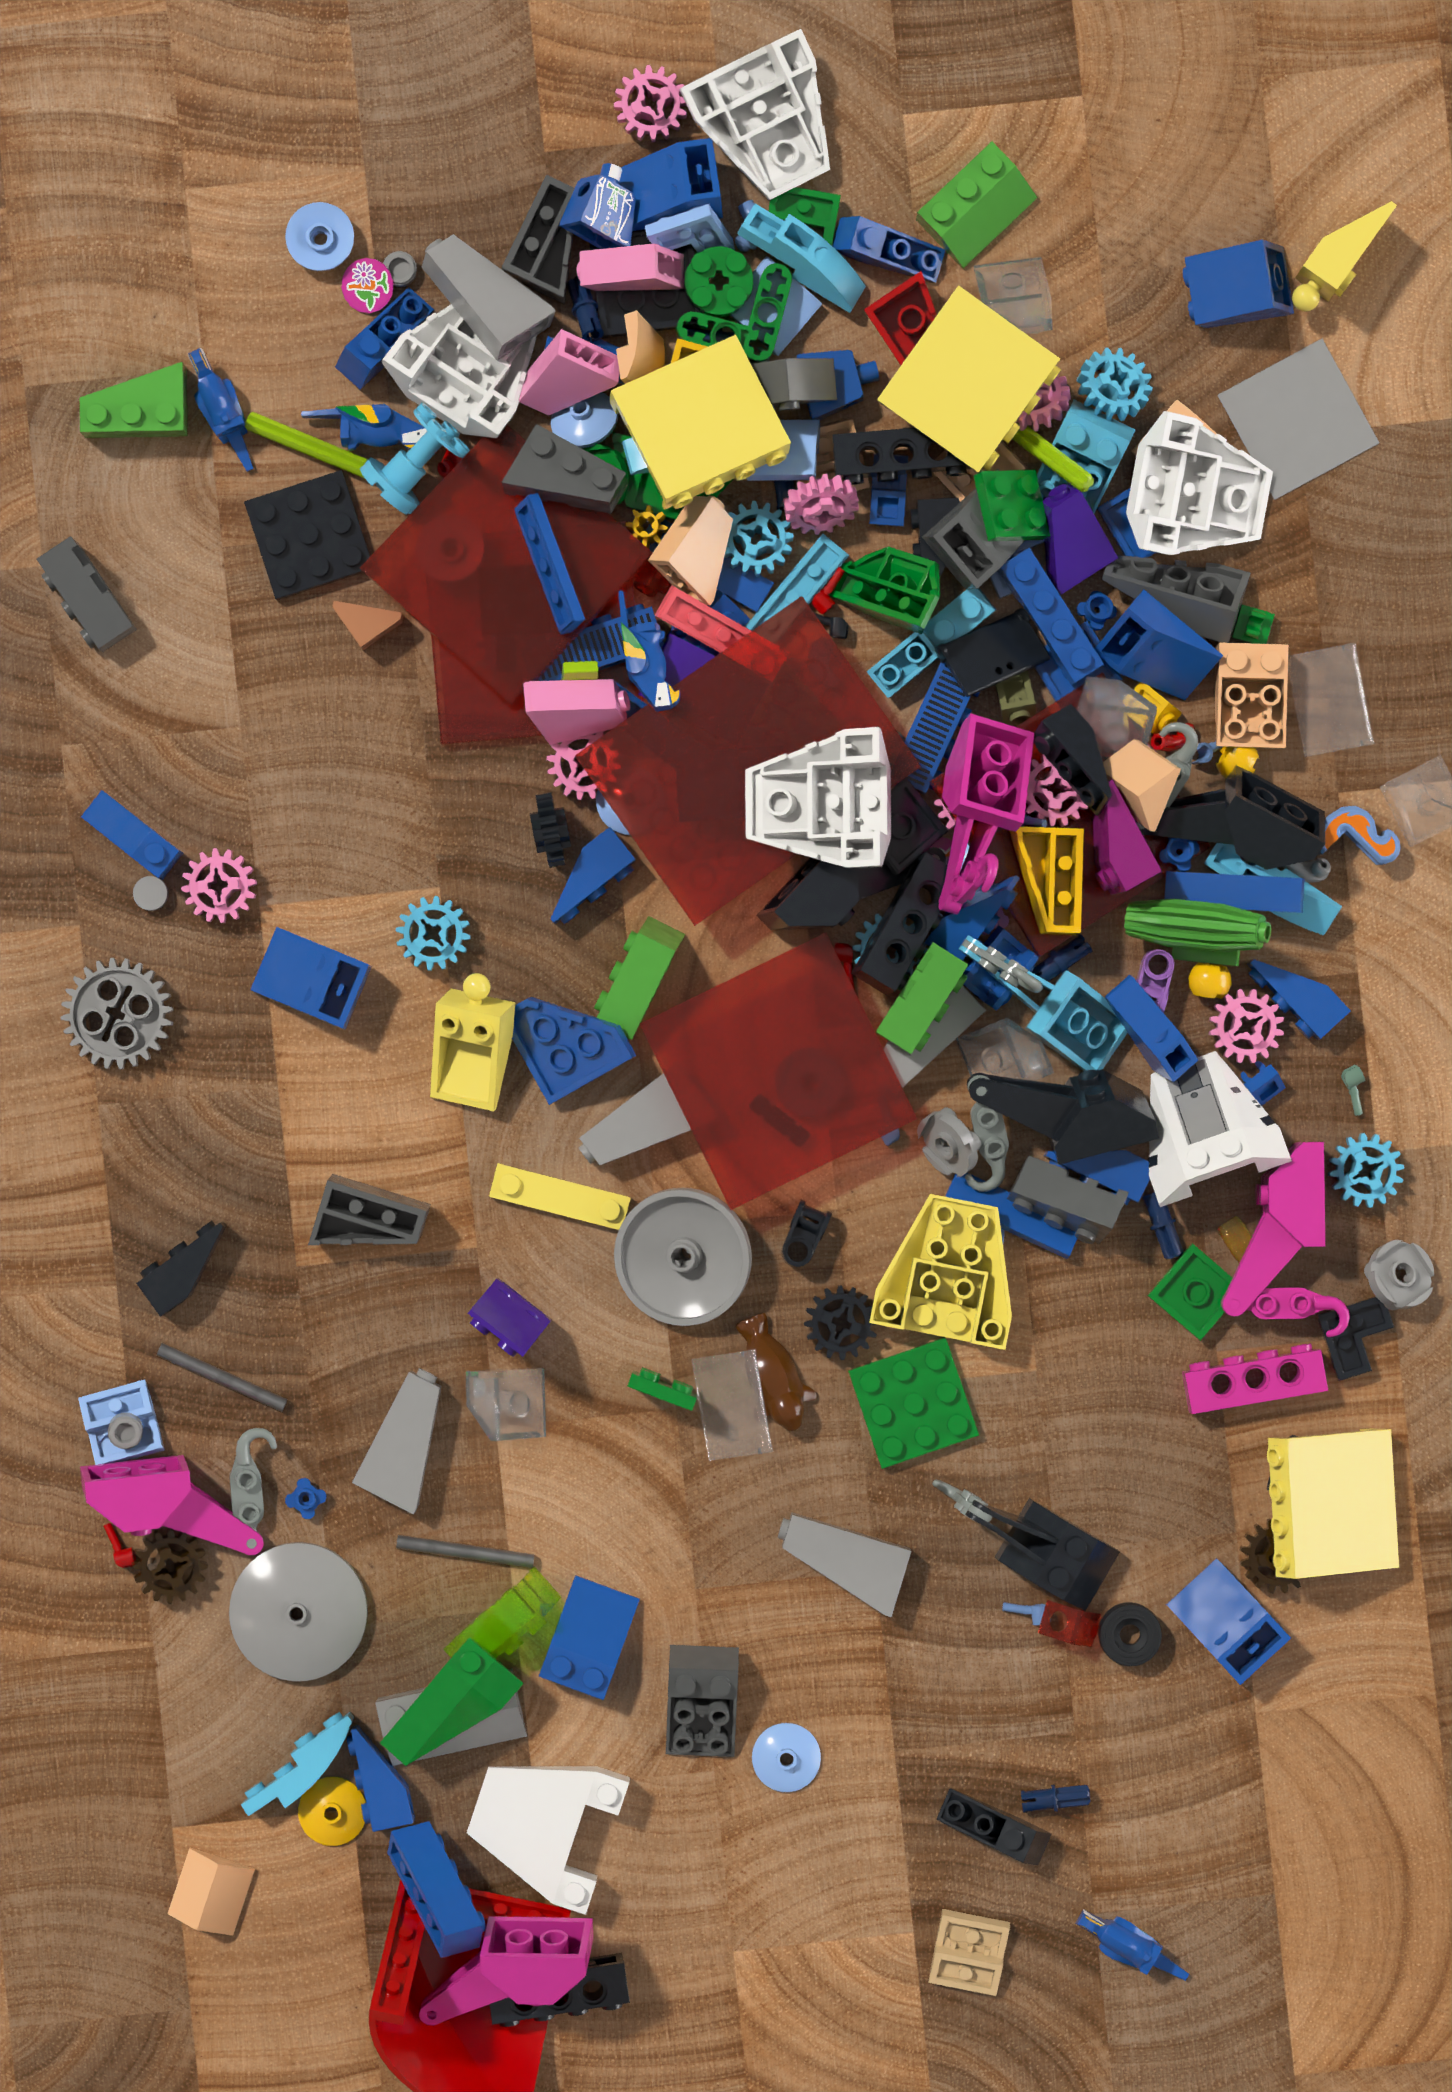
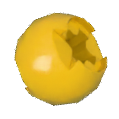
[1216,747,1259,779]
[1188,962,1232,999]

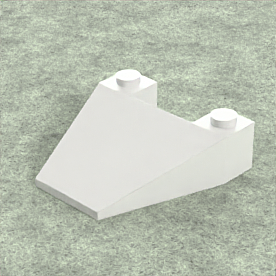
[467,1766,630,1915]

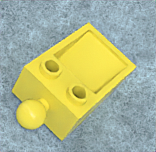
[1292,201,1397,312]
[430,973,515,1111]

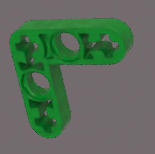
[676,263,792,363]

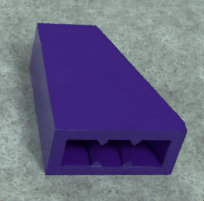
[1043,483,1118,595]

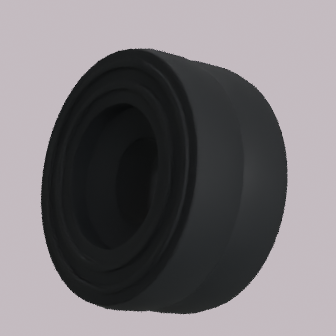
[1098,1602,1162,1666]

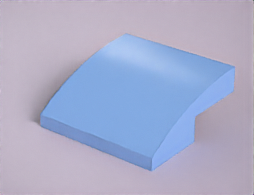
[730,256,822,356]
[747,419,820,481]
[78,1380,165,1465]

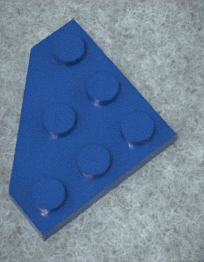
[512,997,637,1105]

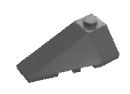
[1102,555,1251,643]

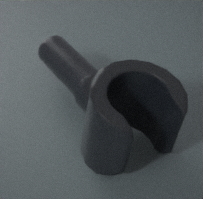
[802,609,849,639]

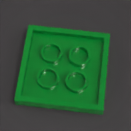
[848,1337,979,1469]

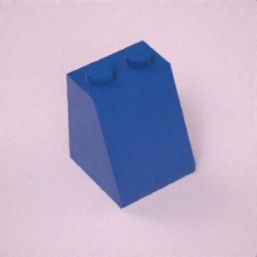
[1183,239,1294,328]

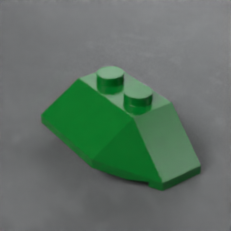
[829,546,940,634]

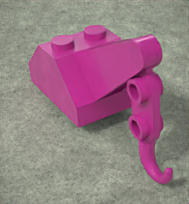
[939,714,1034,915]
[1221,1142,1350,1337]

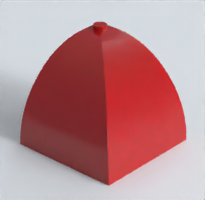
[368,1879,571,2092]

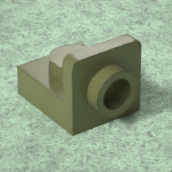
[995,670,1037,727]

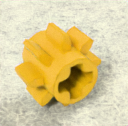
[625,505,669,550]

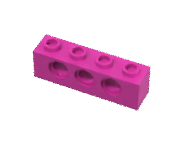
[1182,1343,1328,1414]

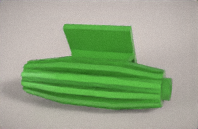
[1124,899,1271,966]

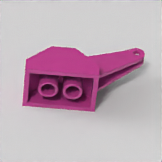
[419,1916,594,2025]

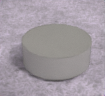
[383,251,417,287]
[133,876,169,911]
[108,1413,143,1449]

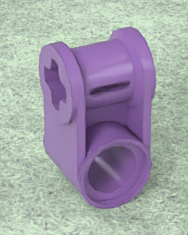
[1136,949,1174,1013]

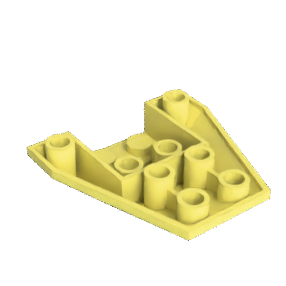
[869,1194,1012,1350]

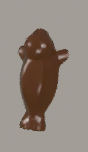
[736,1313,816,1431]

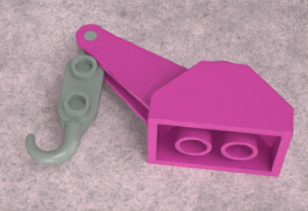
[80,1428,277,1555]

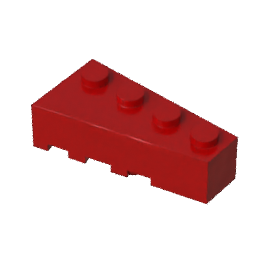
[864,271,937,366]

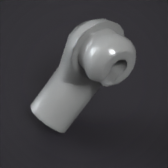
[1282,858,1331,883]

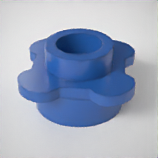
[1076,591,1117,630]
[1159,837,1200,872]
[285,1478,327,1519]

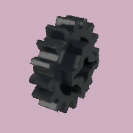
[530,792,571,868]
[804,1285,877,1360]

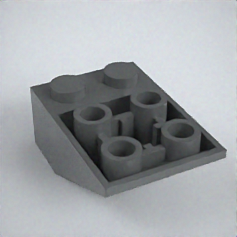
[922,469,1024,589]
[666,1645,739,1757]

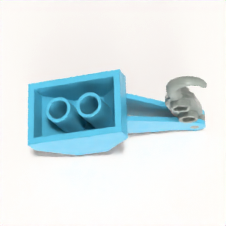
[958,935,1128,1071]

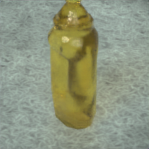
[1218,1216,1252,1263]

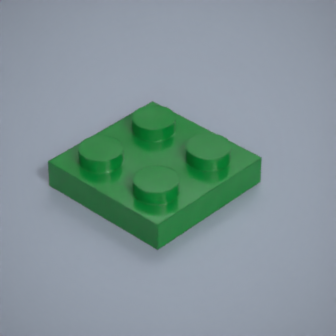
[974,470,1050,542]
[1147,1243,1233,1341]
[627,1367,697,1411]

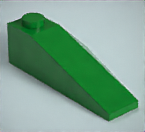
[380,1637,524,1766]

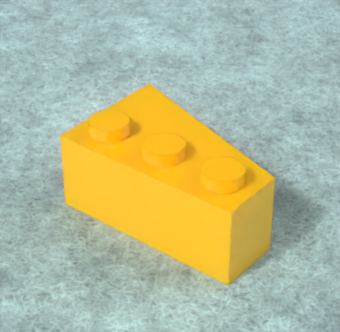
[1009,827,1084,935]

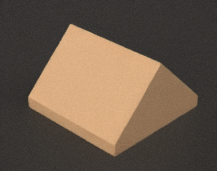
[1103,739,1181,832]
[168,1847,255,1936]

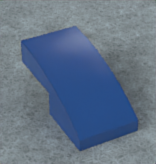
[869,453,908,526]

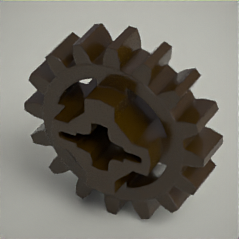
[1239,1518,1309,1594]
[132,1528,208,1604]

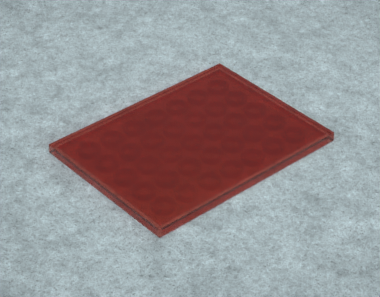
[575,596,921,926]

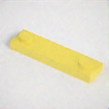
[489,1163,631,1230]

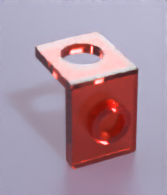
[1038,1600,1101,1647]

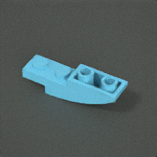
[737,203,866,313]
[867,588,997,698]
[1204,843,1342,935]
[241,1712,354,1816]

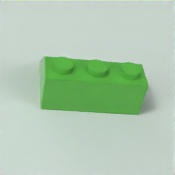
[916,141,1037,269]

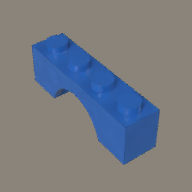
[998,547,1104,685]

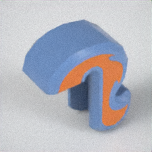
[1318,806,1401,865]

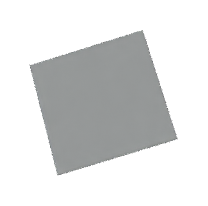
[1217,339,1379,500]

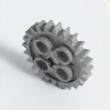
[61,958,174,1069]

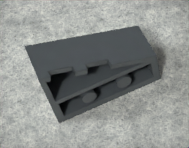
[501,424,628,514]
[1007,1156,1129,1244]

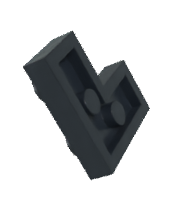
[1317,1296,1394,1381]

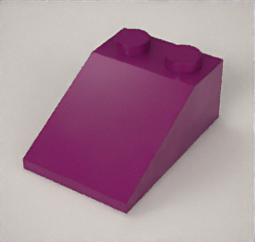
[1092,779,1162,895]

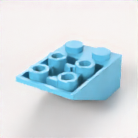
[1037,399,1135,513]

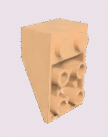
[1214,643,1289,748]

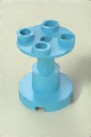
[360,403,470,515]

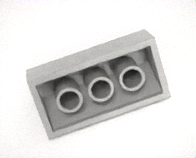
[375,1668,527,1766]

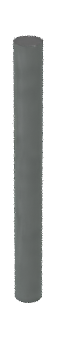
[157,1343,288,1412]
[396,1535,535,1568]

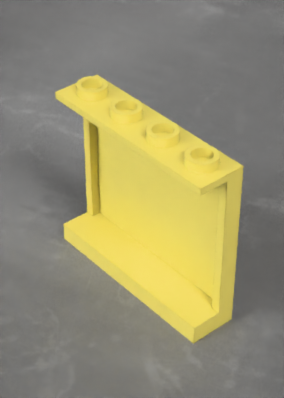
[877,285,1061,473]
[610,335,791,510]
[1267,1428,1399,1579]

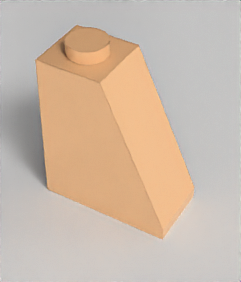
[648,495,733,605]

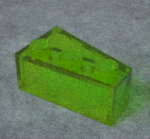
[443,1566,561,1658]

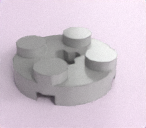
[917,1107,981,1177]
[1364,1240,1434,1310]

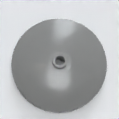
[614,1187,752,1326]
[229,1542,368,1681]

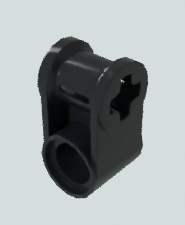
[781,1199,832,1268]

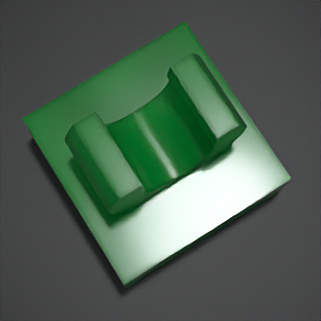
[1231,604,1275,644]

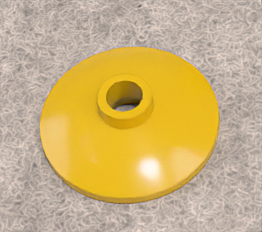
[298,1776,366,1846]

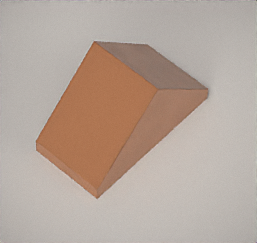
[333,601,404,650]

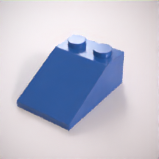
[539,1575,640,1700]

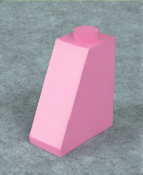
[577,244,685,291]
[519,329,620,416]
[523,679,631,745]

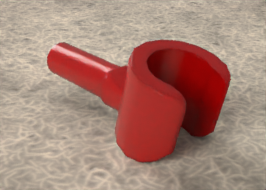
[812,567,846,614]
[833,943,855,991]
[103,1522,136,1568]

